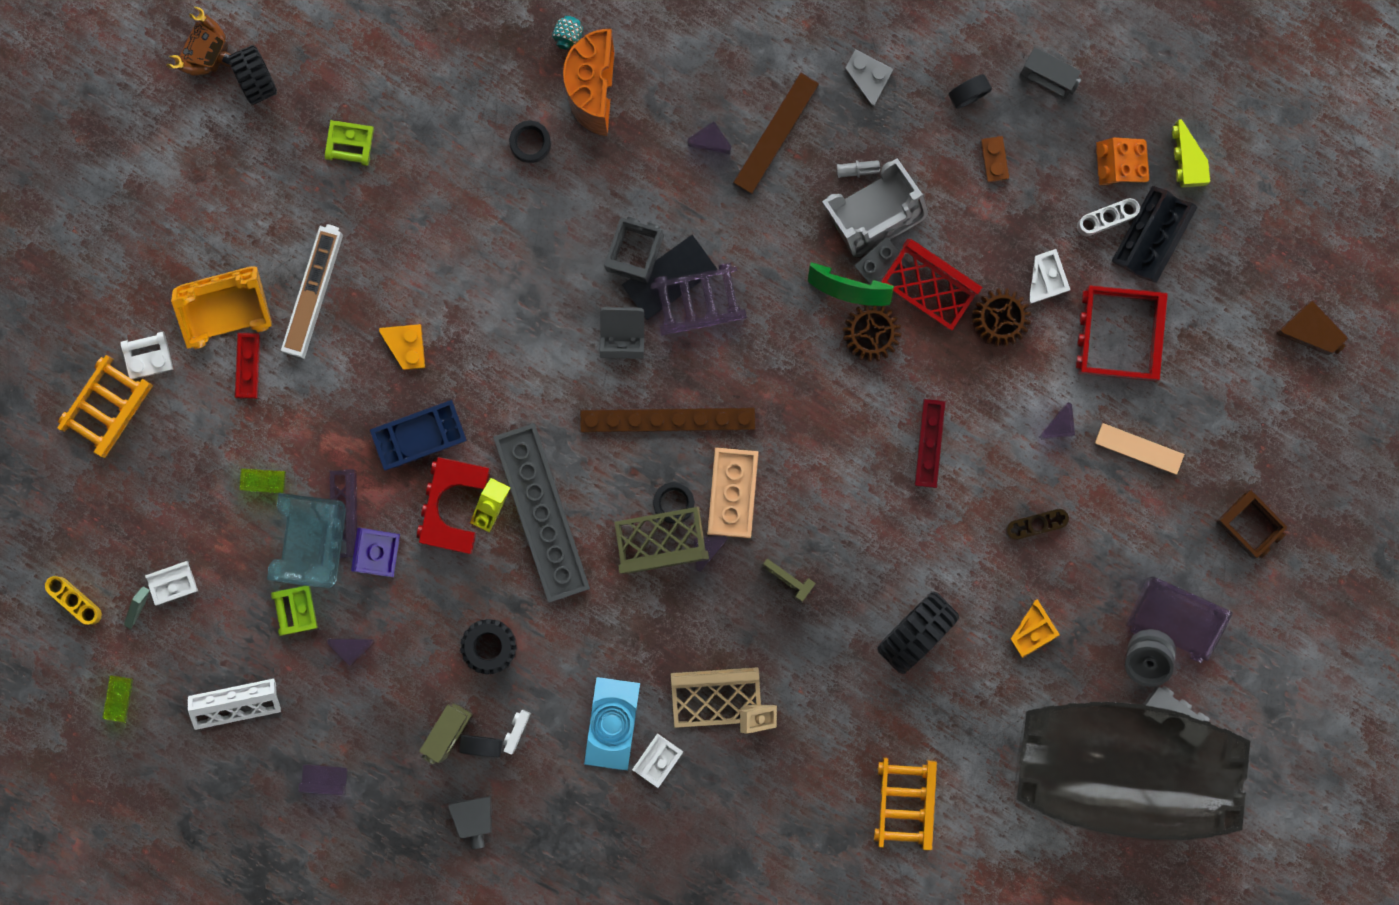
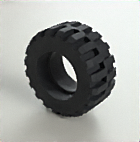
[877,592,959,674]

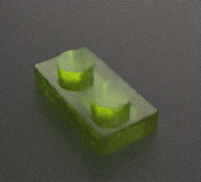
[239,468,286,493]
[103,675,133,722]

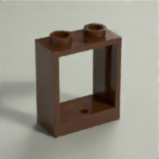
[1216,490,1288,559]

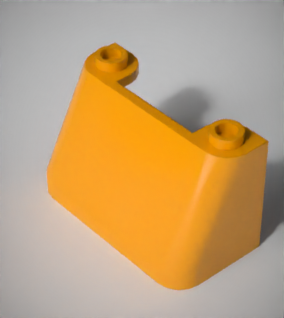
[171,266,272,349]

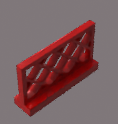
[881,239,983,331]

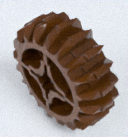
[972,288,1031,347]
[843,305,902,362]

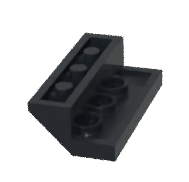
[1112,186,1197,283]

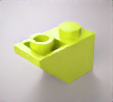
[470,478,510,533]

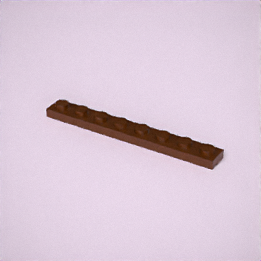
[580,408,755,433]

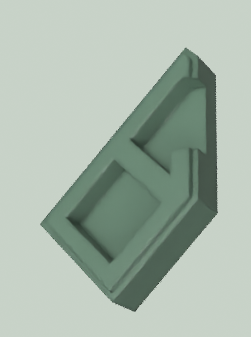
[124,587,150,629]

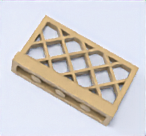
[671,667,761,728]

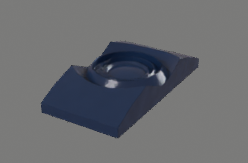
[370,400,467,471]

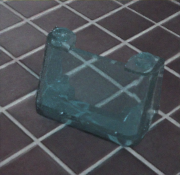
[267,493,346,588]

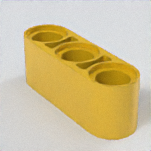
[45,576,102,625]

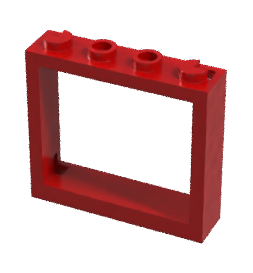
[1076,285,1168,382]

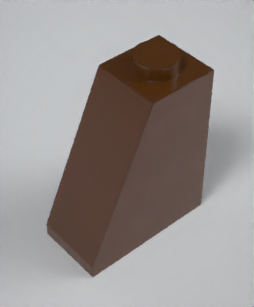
[1277,301,1349,355]

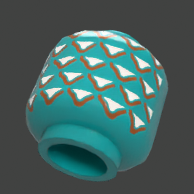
[552,16,584,50]

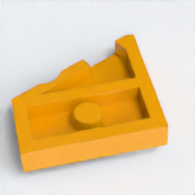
[1011,599,1060,658]

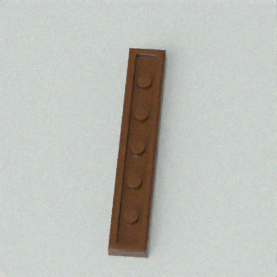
[733,73,819,195]

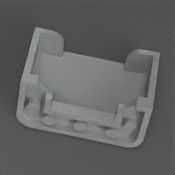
[822,158,928,257]

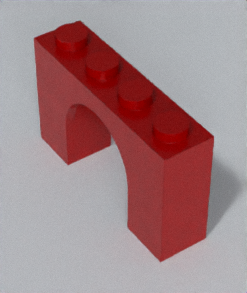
[416,457,491,554]

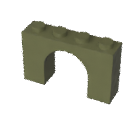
[419,703,473,764]

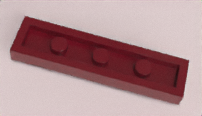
[914,399,946,488]

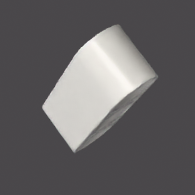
[1077,198,1140,236]

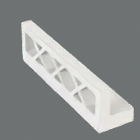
[188,679,281,730]

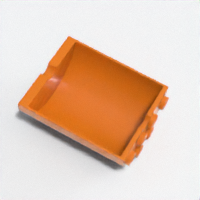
[563,29,615,136]

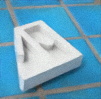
[1029,249,1070,304]

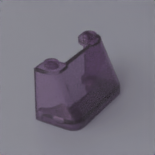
[1126,577,1233,664]

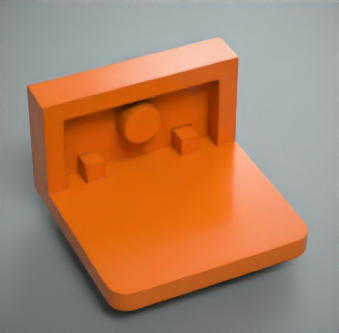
[1096,138,1149,185]

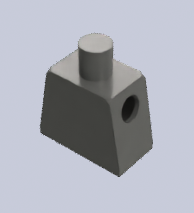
[448,796,492,849]

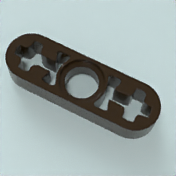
[1006,509,1069,540]

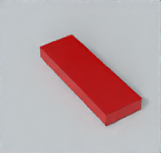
[235,333,260,399]

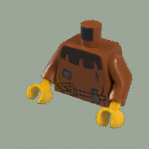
[167,7,231,76]

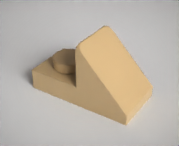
[740,705,777,734]

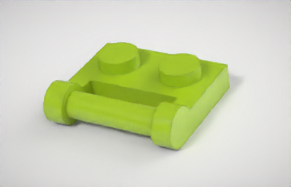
[325,120,374,166]
[271,585,318,636]

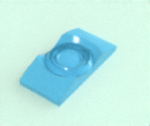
[584,677,640,771]

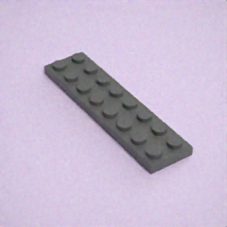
[493,423,590,603]

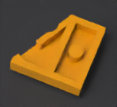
[379,324,425,370]

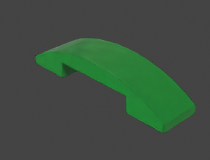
[808,262,894,306]

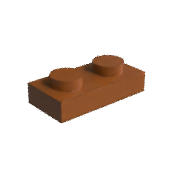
[981,136,1009,183]

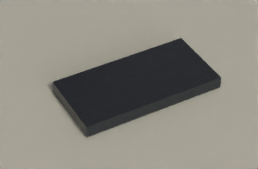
[622,234,718,320]

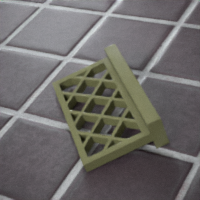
[615,507,709,574]
[762,559,816,603]

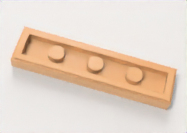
[1094,423,1185,475]

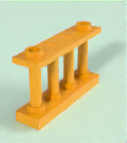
[57,355,153,458]
[874,758,937,850]

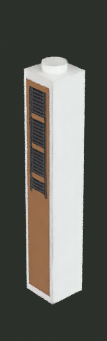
[281,224,343,359]

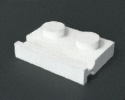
[145,561,198,606]
[503,710,531,755]
[632,733,684,788]

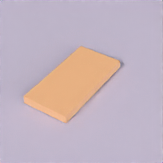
[707,448,758,539]

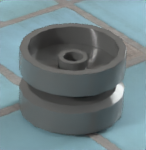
[1125,629,1176,687]

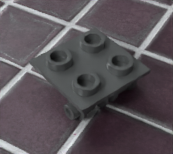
[854,237,915,286]

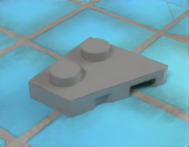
[845,49,894,107]

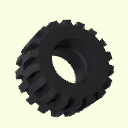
[229,45,277,105]
[460,619,517,674]

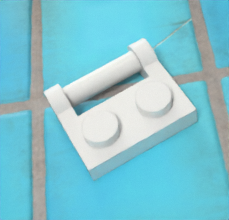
[121,331,173,380]

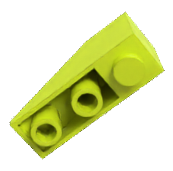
[1172,119,1210,187]

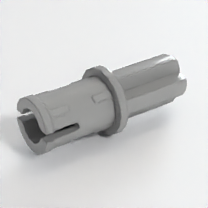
[837,160,880,178]

